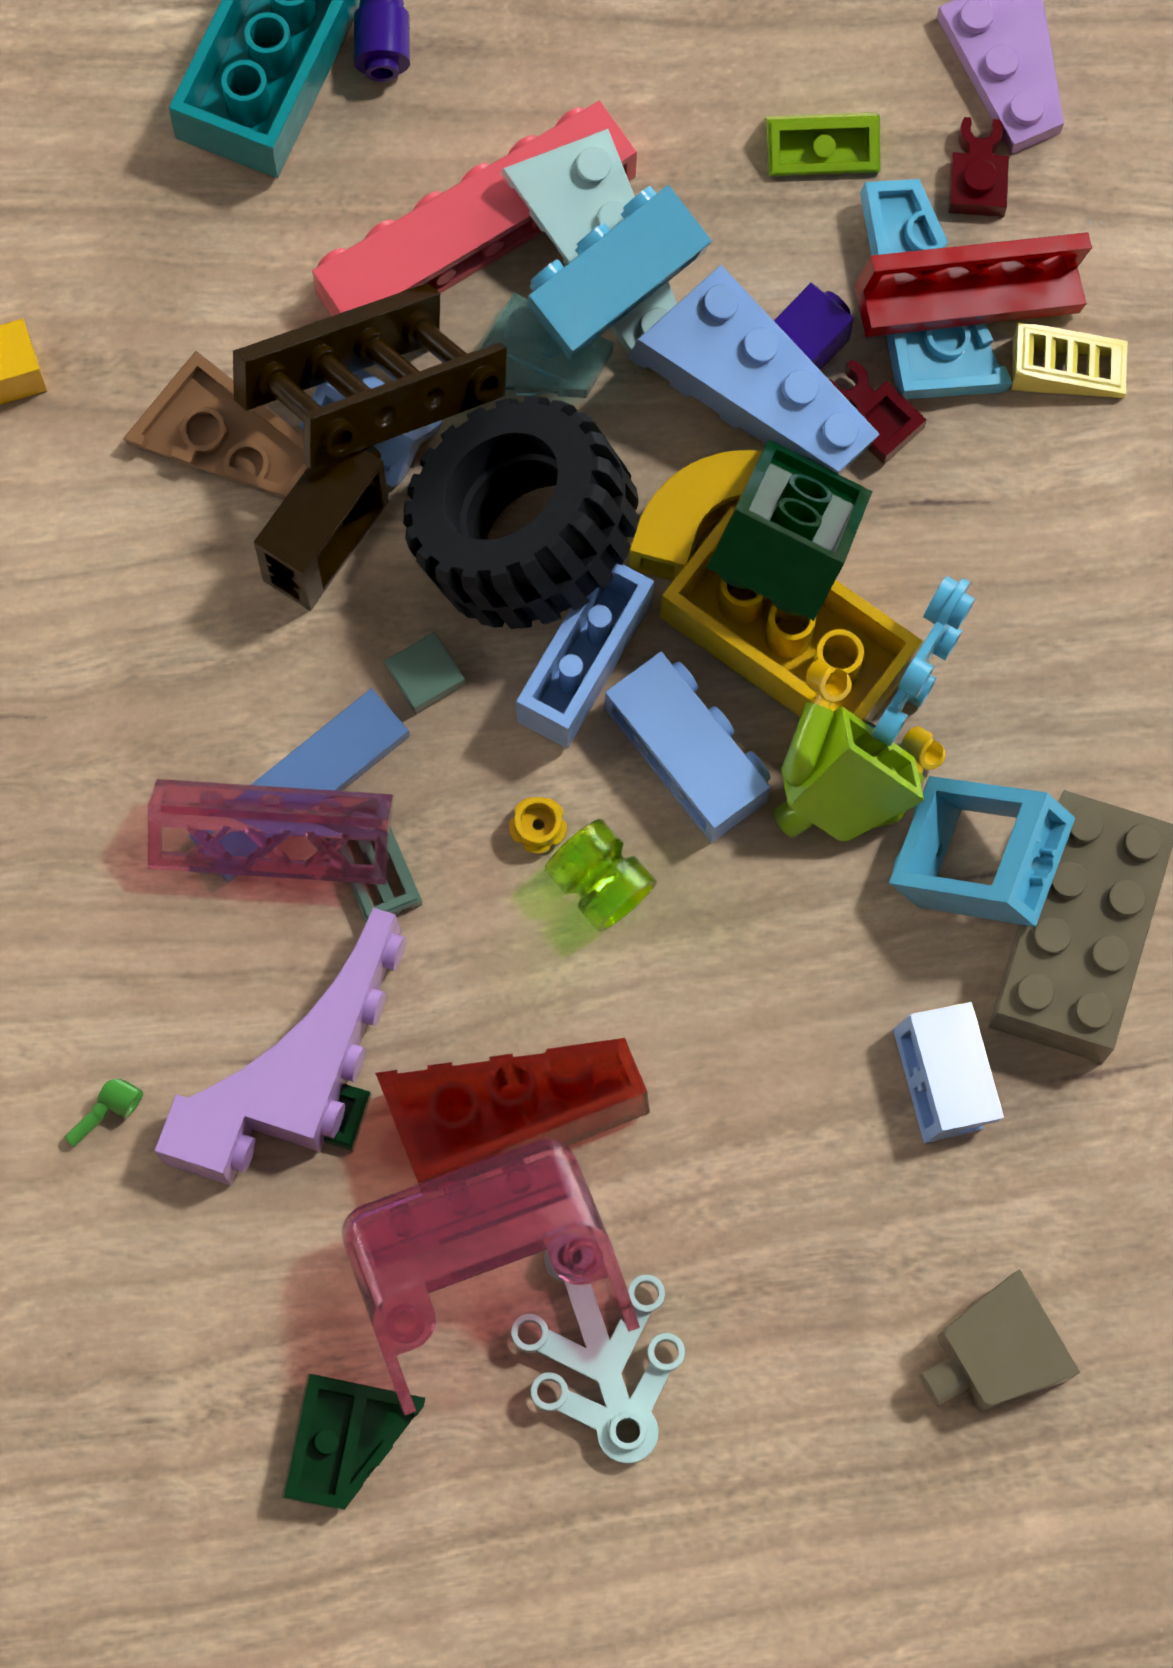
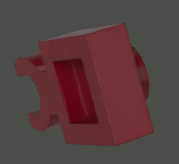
[948,117,1009,217]
[829,360,927,464]

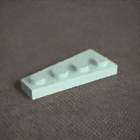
[500,129,677,366]

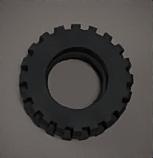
[403,396,639,629]

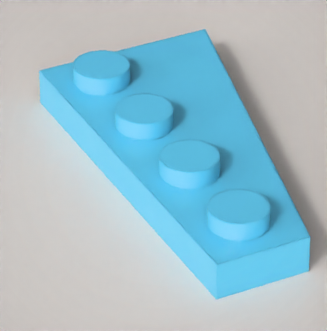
[860,179,1013,400]

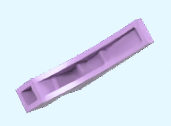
[154,907,406,1186]

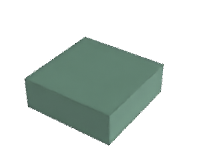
[385,632,465,714]

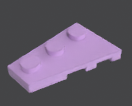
[937,0,1064,155]

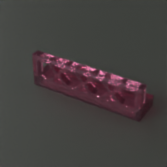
[148,779,393,885]

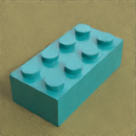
[169,0,360,178]

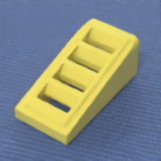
[1011,323,1128,398]

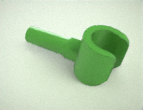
[64,1079,143,1147]

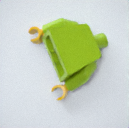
[774,660,946,841]

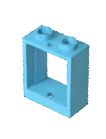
[889,776,1075,927]

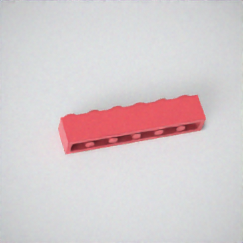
[312,100,637,316]

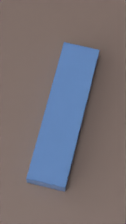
[189,688,410,883]

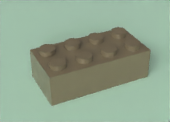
[989,790,1173,1063]

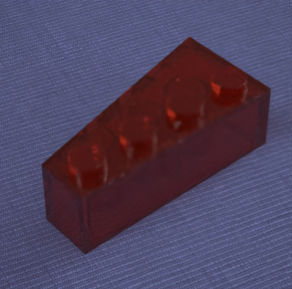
[375,1038,650,1202]

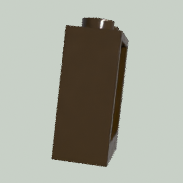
[254,446,389,611]

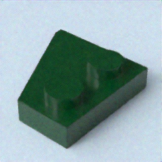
[282,1373,425,1510]

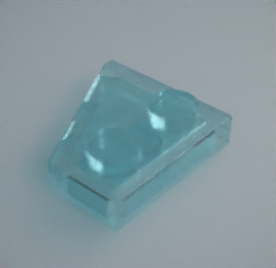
[481,292,614,398]

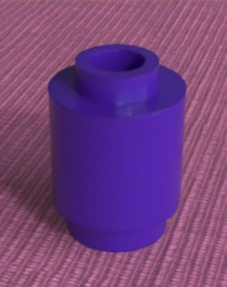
[354,0,410,82]

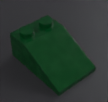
[706,439,873,621]

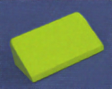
[765,112,881,176]

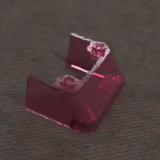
[342,1139,640,1415]

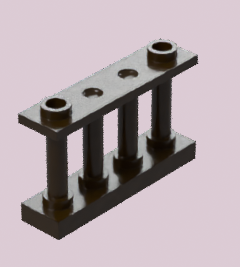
[233,283,507,469]

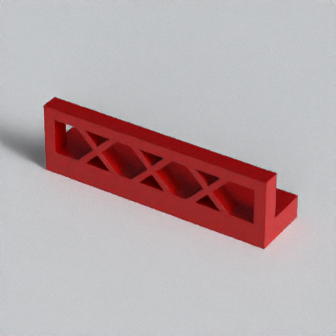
[854,232,1092,337]

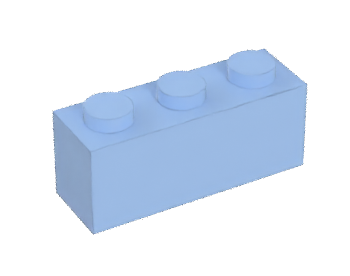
[516,564,654,749]
[604,651,771,843]

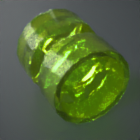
[545,819,657,932]

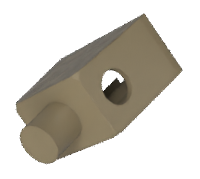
[920,1269,1080,1413]

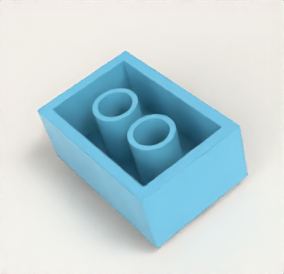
[527,184,712,359]

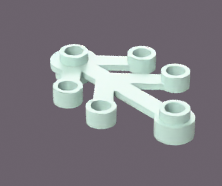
[511,1232,685,1464]

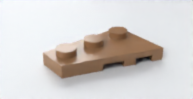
[123,351,308,500]

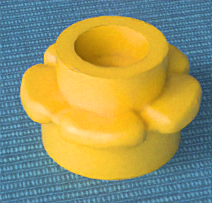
[509,797,567,854]

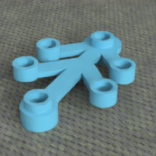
[867,576,975,746]

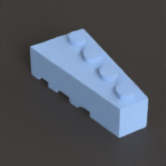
[628,265,879,474]

